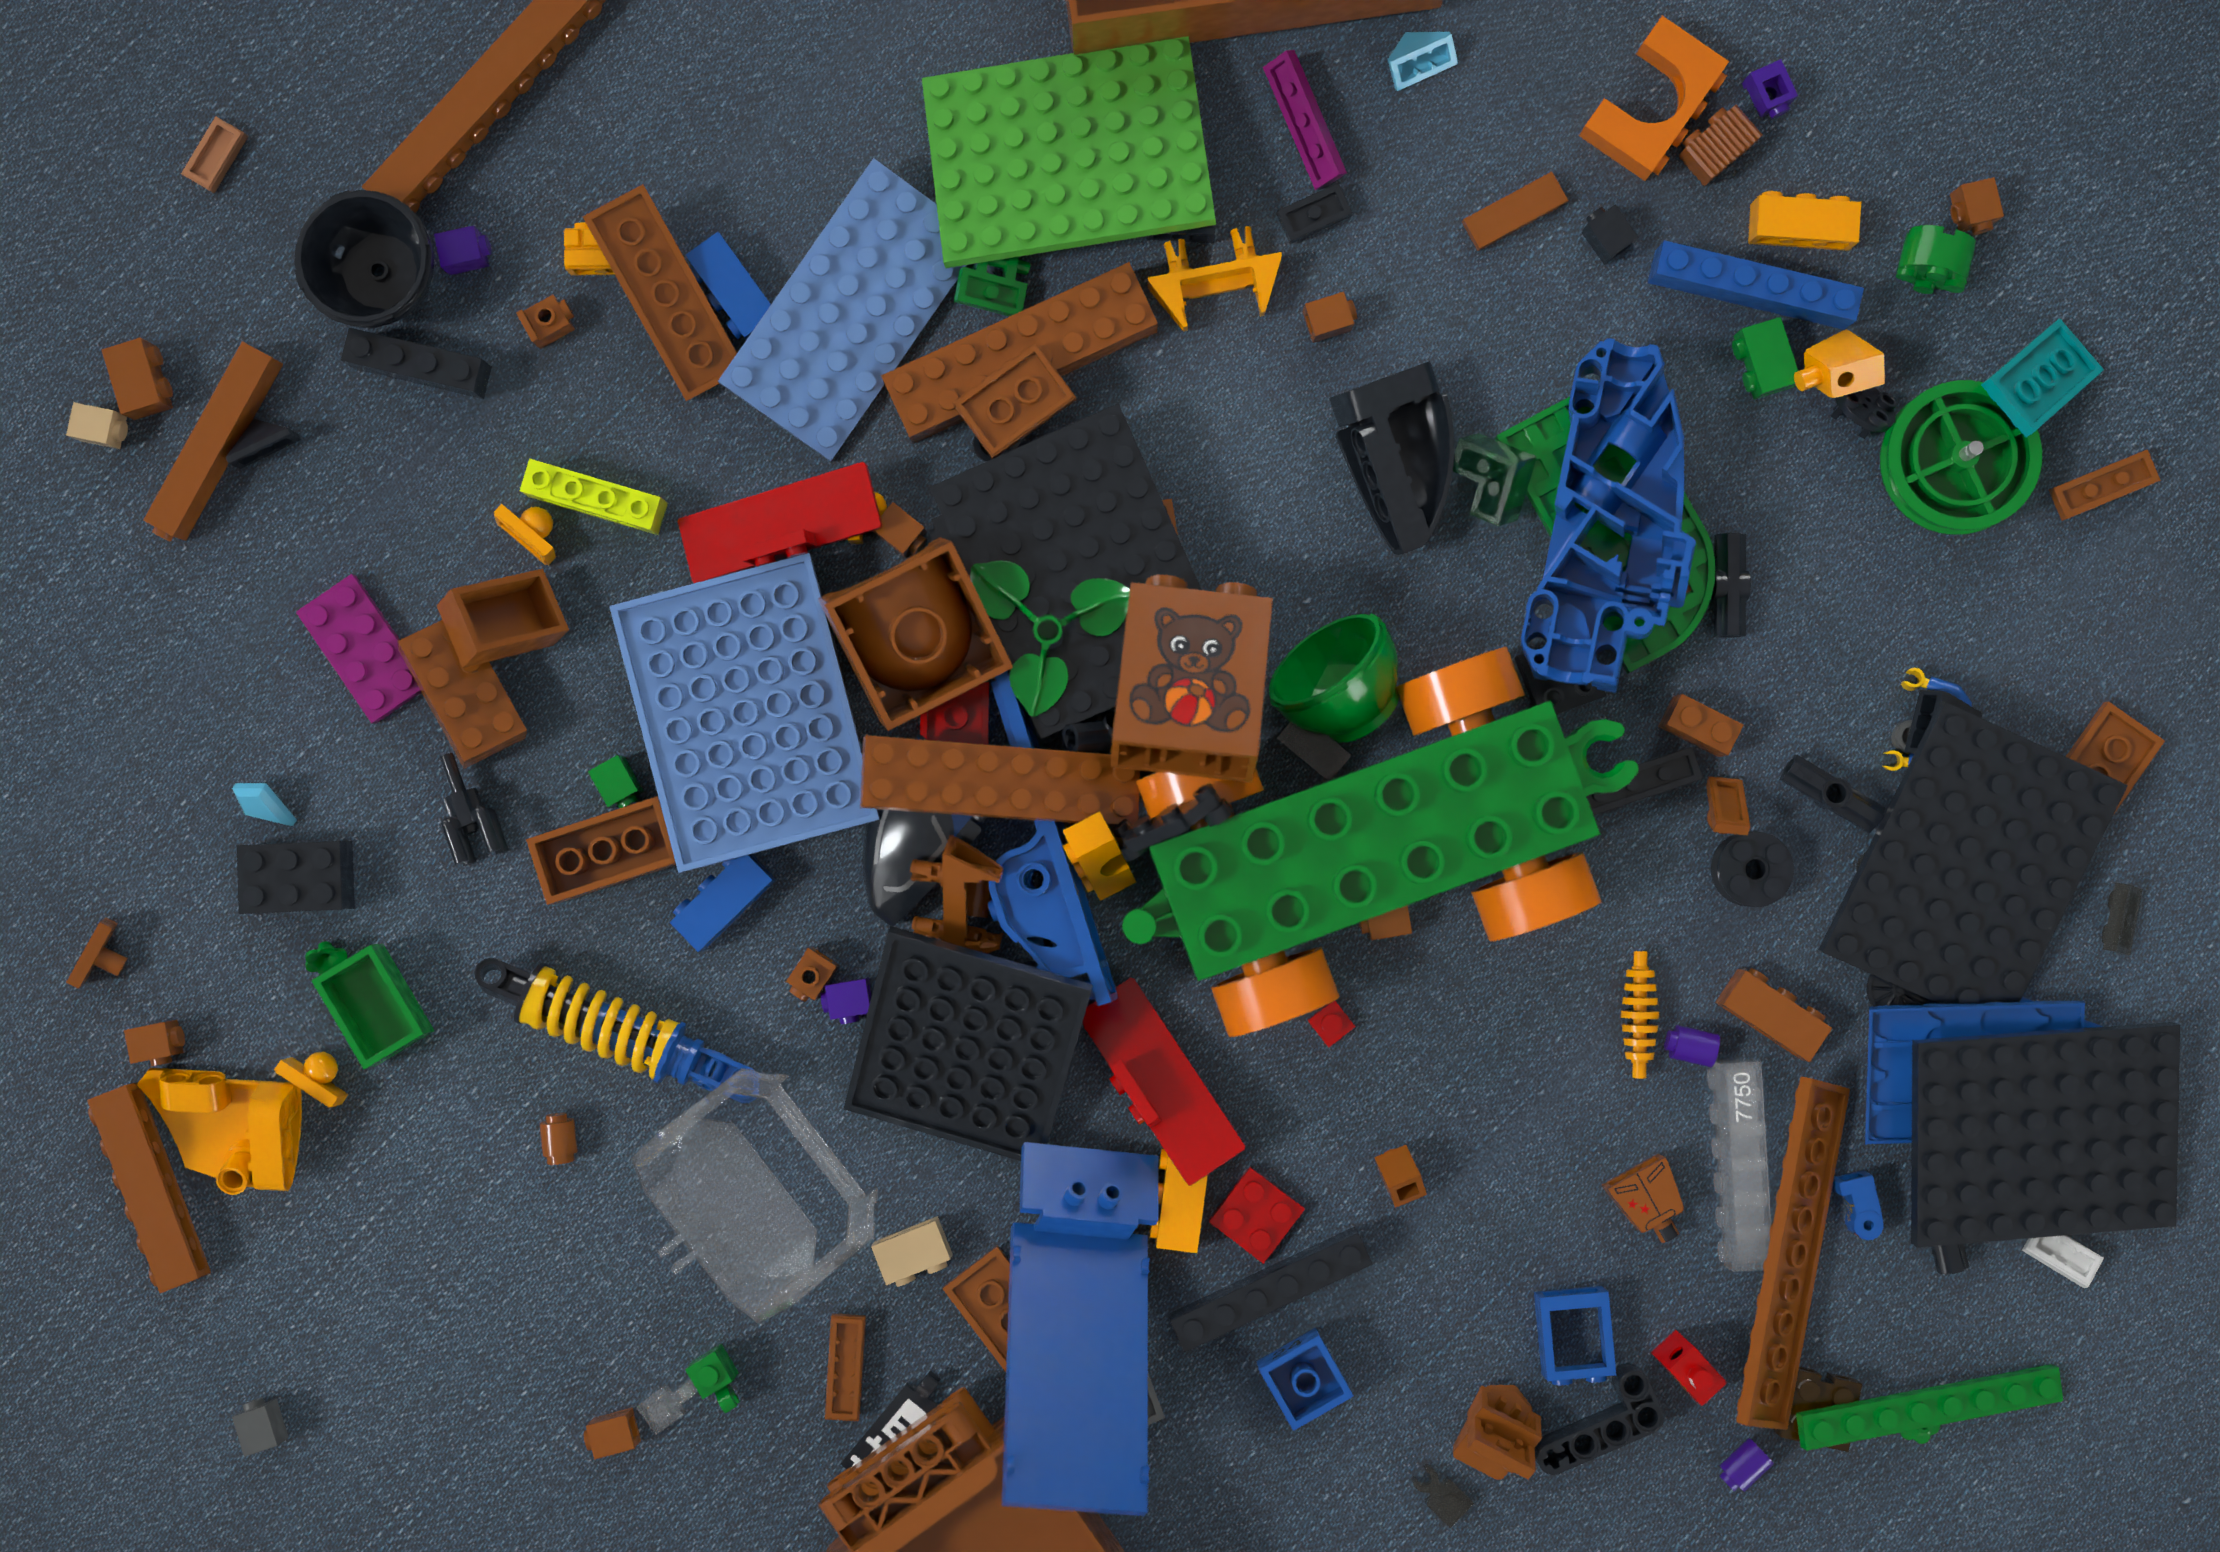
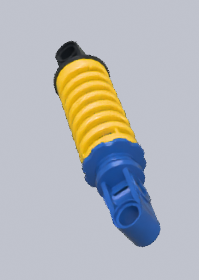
[474,958,761,1103]

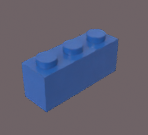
[685,232,771,340]
[669,854,777,952]

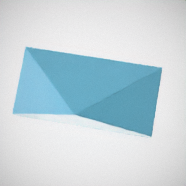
[1388,32,1458,91]

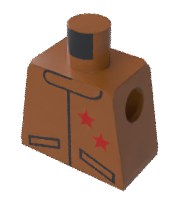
[1601,1154,1684,1243]

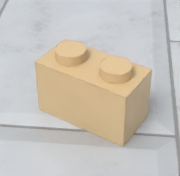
[871,1216,953,1287]

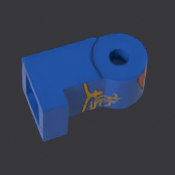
[1832,1170,1884,1240]

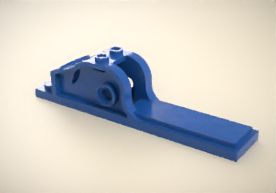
[988,670,1119,1006]

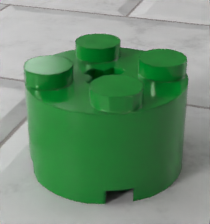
[1896,225,1976,294]

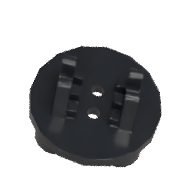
[1830,387,1897,439]

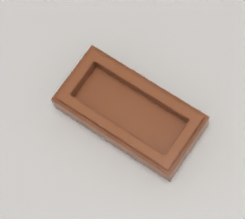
[181,116,248,193]

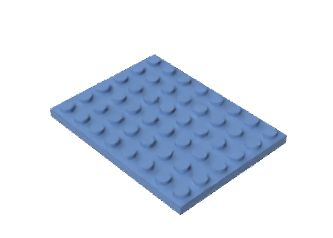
[609,553,880,873]

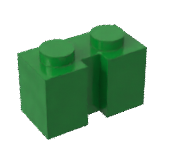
[1732,317,1798,400]

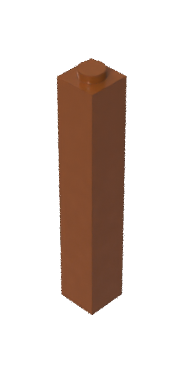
[143,341,283,542]

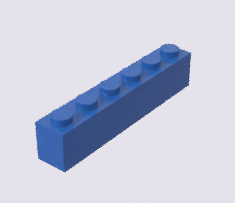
[1648,240,1864,330]

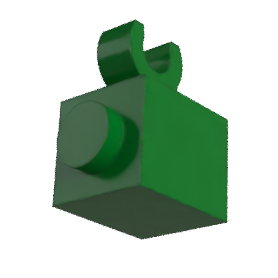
[685,1343,740,1413]

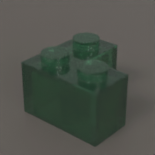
[1453,433,1537,527]

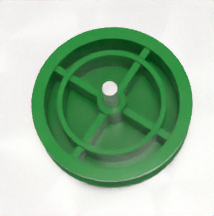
[1880,380,2042,535]

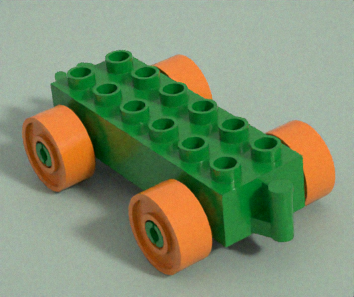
[1122,646,1639,1037]

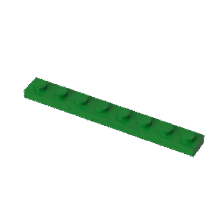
[1796,1364,2063,1451]

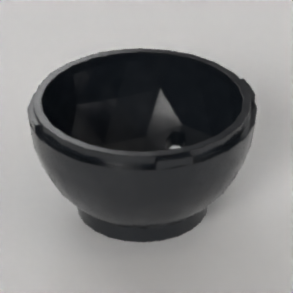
[294,190,435,328]

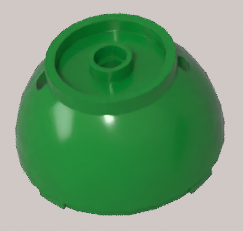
[1269,614,1399,742]

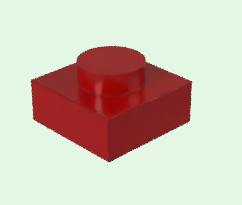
[1307,1001,1356,1048]

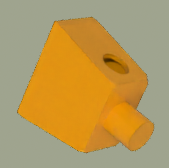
[1794,329,1885,398]

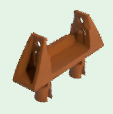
[910,835,1004,954]

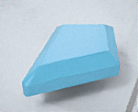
[232,783,297,826]

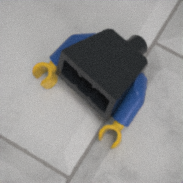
[1882,668,1983,771]

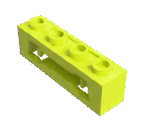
[520,458,668,535]

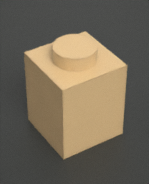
[66,402,128,449]

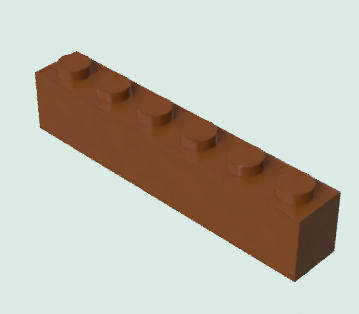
[87,1082,211,1293]

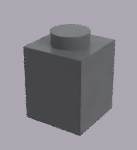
[232,1397,289,1457]

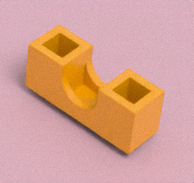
[1063,811,1136,901]

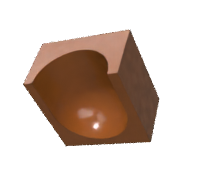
[817,537,1013,731]

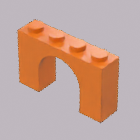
[1579,16,1729,181]

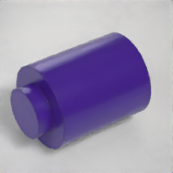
[1664,1025,1720,1068]
[1719,1438,1774,1492]

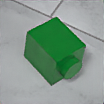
[588,755,644,809]

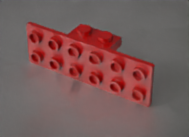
[678,462,883,583]
[1082,978,1246,1186]

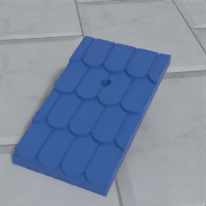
[1865,1001,2085,1144]

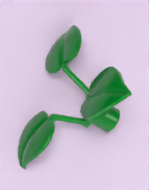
[970,561,1130,717]

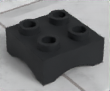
[1514,646,1606,714]

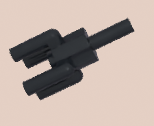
[440,753,509,866]

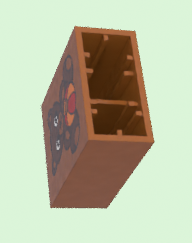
[1111,575,1273,782]

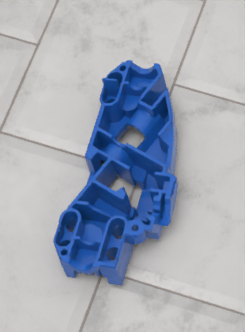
[1521,338,1696,693]

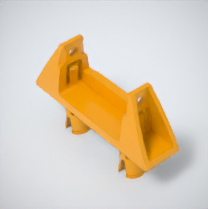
[1147,226,1282,332]

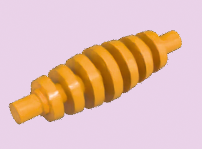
[1621,951,1659,1079]

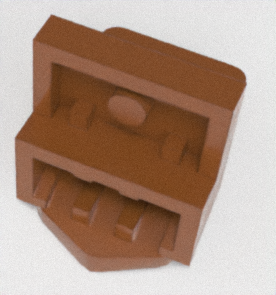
[1453,1385,1542,1480]

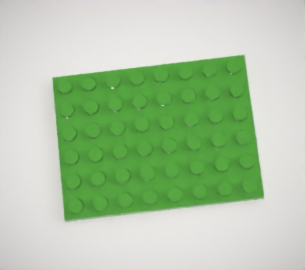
[922,36,1216,268]

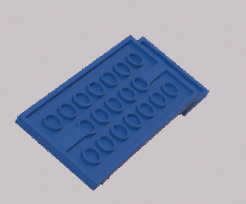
[1002,1142,1158,1516]

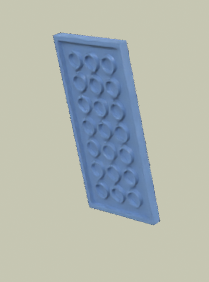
[718,158,967,462]

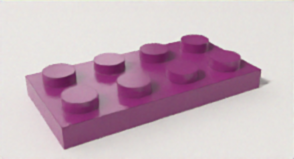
[296,574,422,724]

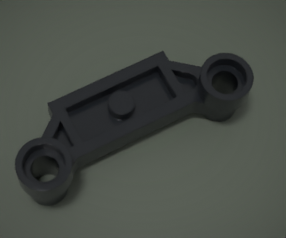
[1110,783,1233,861]

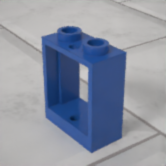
[1534,1286,1616,1386]

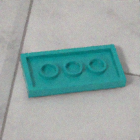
[1981,318,2104,437]

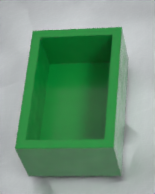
[311,943,435,1070]

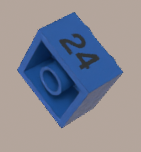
[1256,1327,1353,1431]

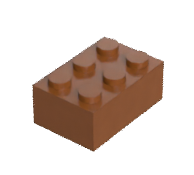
[437,569,569,668]

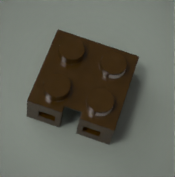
[1773,1366,1862,1452]

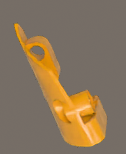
[136,1068,302,1195]

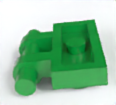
[954,257,1030,317]

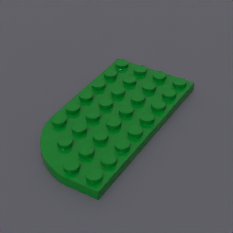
[1495,380,1715,674]

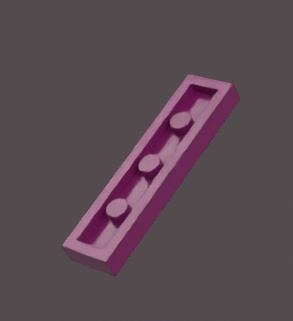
[1263,50,1347,190]

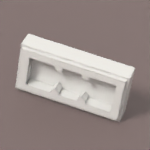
[2022,1235,2104,1288]

